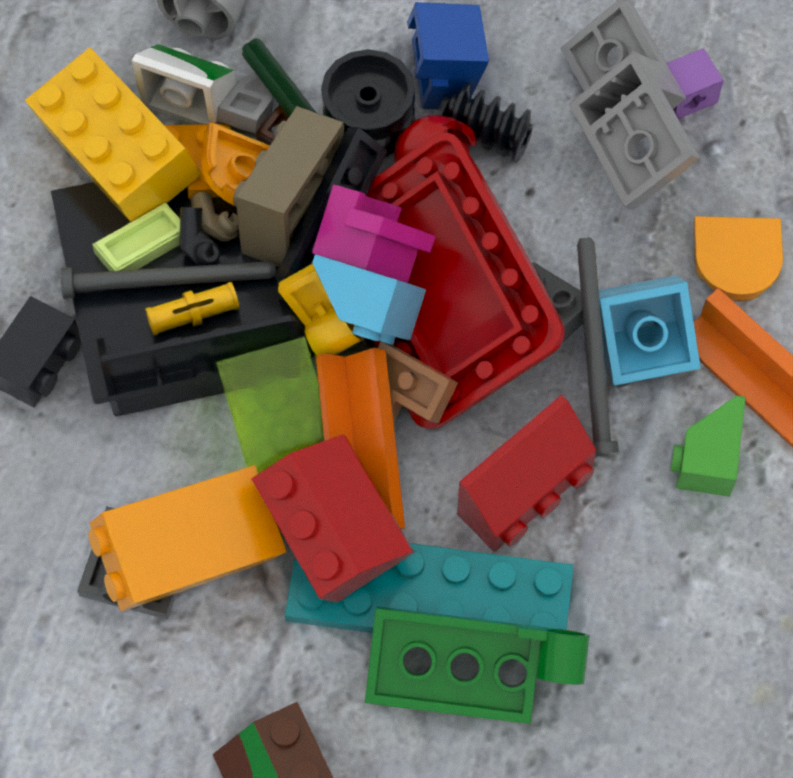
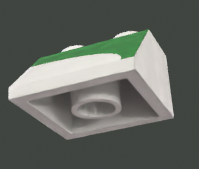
[132,44,236,124]

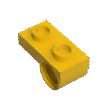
[278,263,364,355]

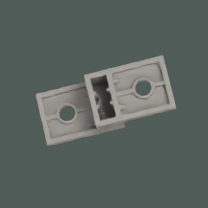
[560,0,700,210]

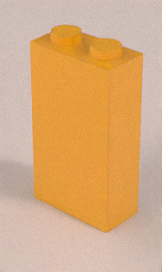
[88,465,287,612]

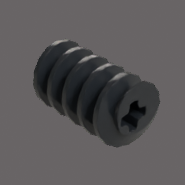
[442,83,533,163]

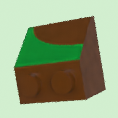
[213,702,333,778]

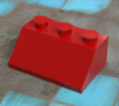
[457,394,596,553]
[251,434,415,603]

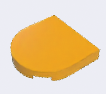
[201,122,270,207]
[693,216,783,301]

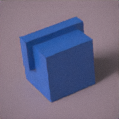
[407,2,489,109]

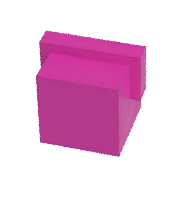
[312,184,436,283]

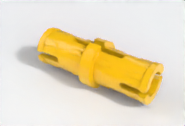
[145,282,240,335]

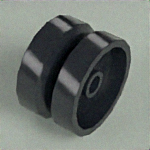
[321,49,415,157]

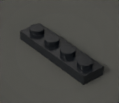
[274,127,388,282]

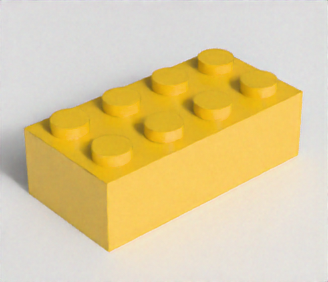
[24,47,202,222]

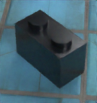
[0,296,81,408]

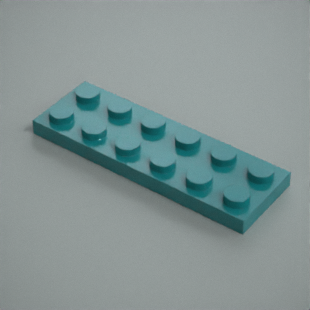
[285,543,574,633]

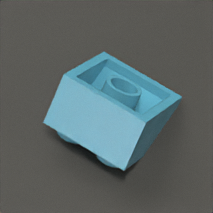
[312,254,426,345]
[599,275,701,386]

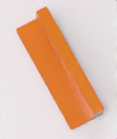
[694,288,793,447]
[316,348,405,530]

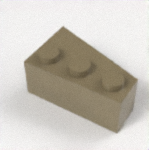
[233,106,344,267]

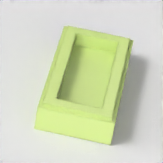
[92,202,180,271]

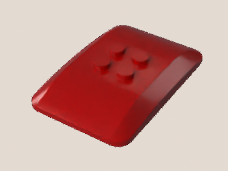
[366,132,565,430]

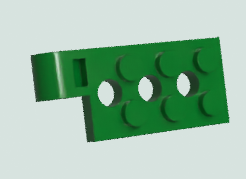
[364,606,590,724]

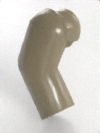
[191,192,239,242]

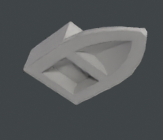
[217,73,274,134]

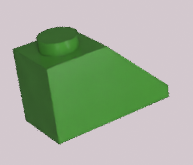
[670,396,746,497]

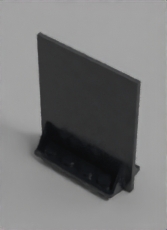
[51,182,315,416]

